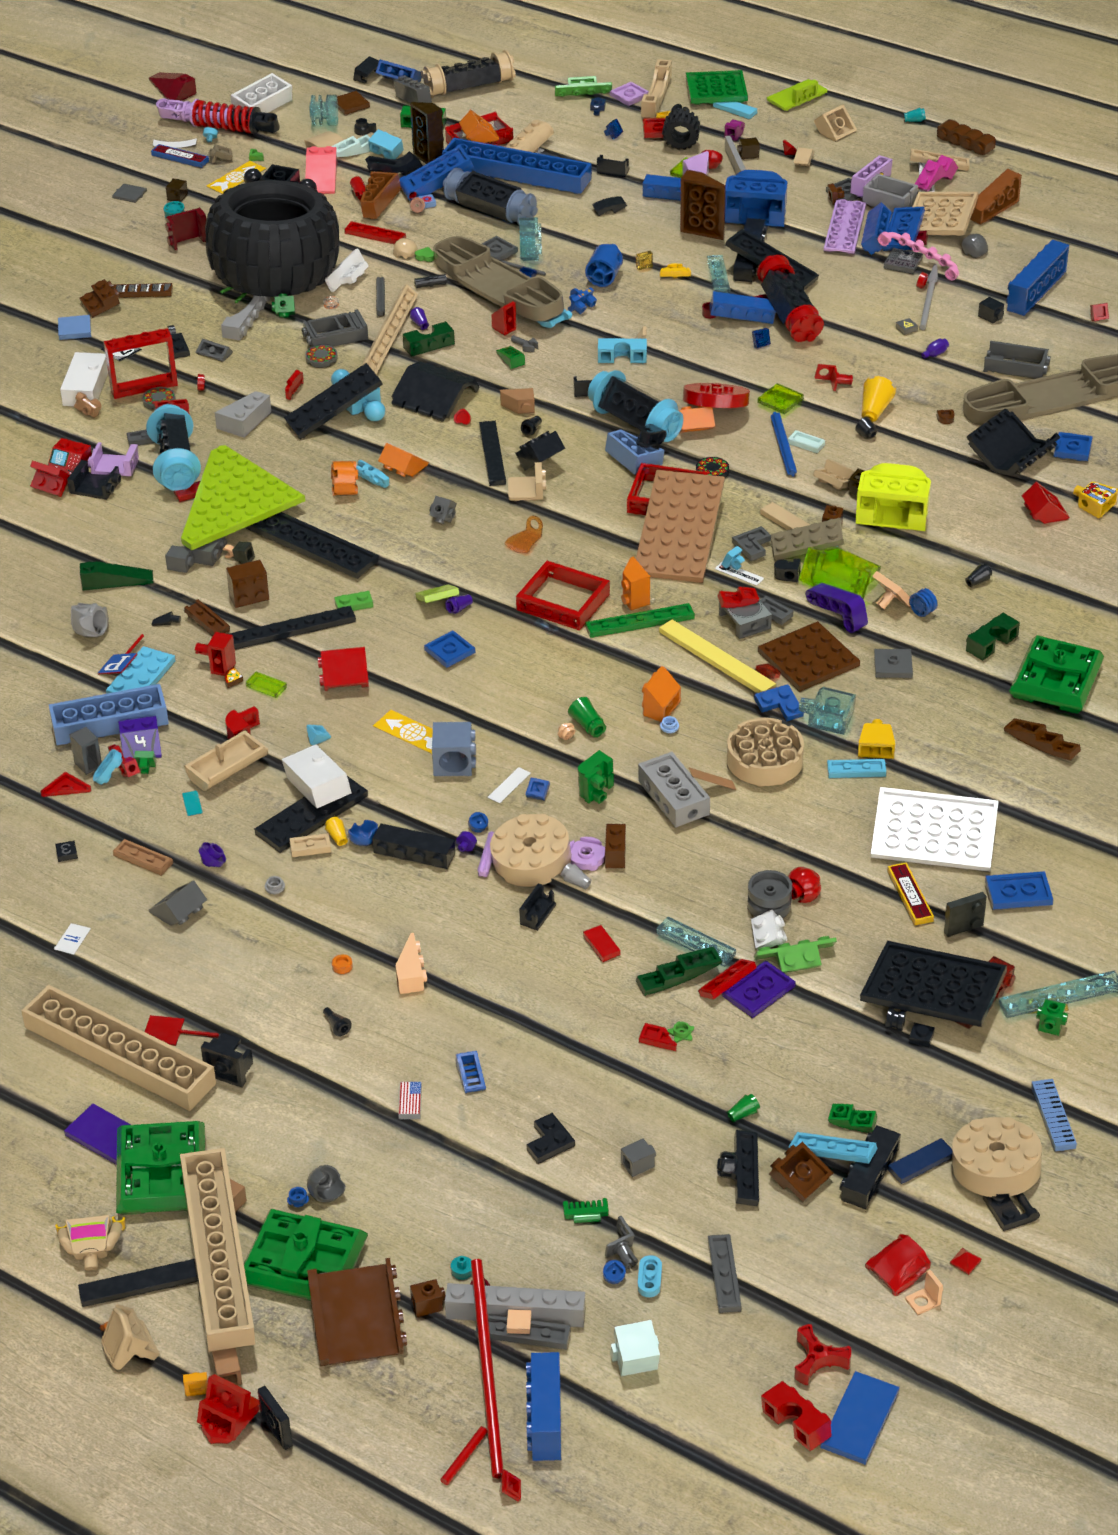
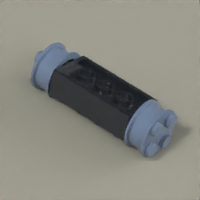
[443,168,538,226]

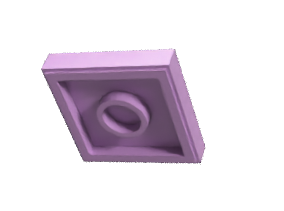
[610,82,649,106]

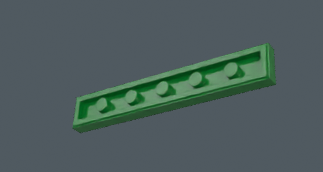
[585,603,695,638]

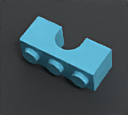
[598,338,647,363]

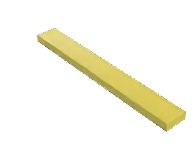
[659,620,776,693]

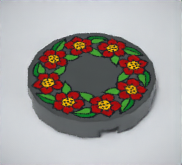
[305,345,338,368]
[142,387,176,410]

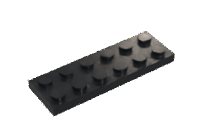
[725,229,819,290]
[284,363,383,440]
[254,776,368,853]

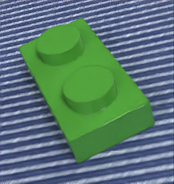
[334,591,373,611]

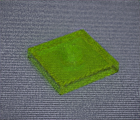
[757,383,804,414]

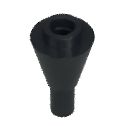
[323,1007,352,1036]

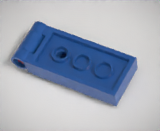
[399,145,474,201]

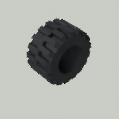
[662,109,700,150]

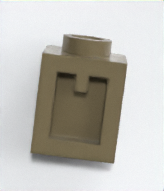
[209,144,233,164]

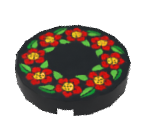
[696,457,729,478]

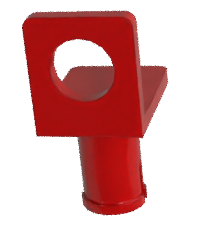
[814,364,853,391]

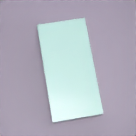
[788,430,825,453]

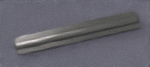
[376,277,385,316]

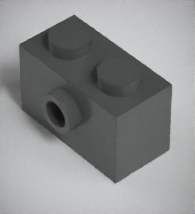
[70,727,102,775]

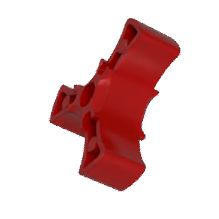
[794,1324,851,1385]

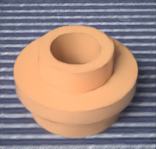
[557,723,576,740]

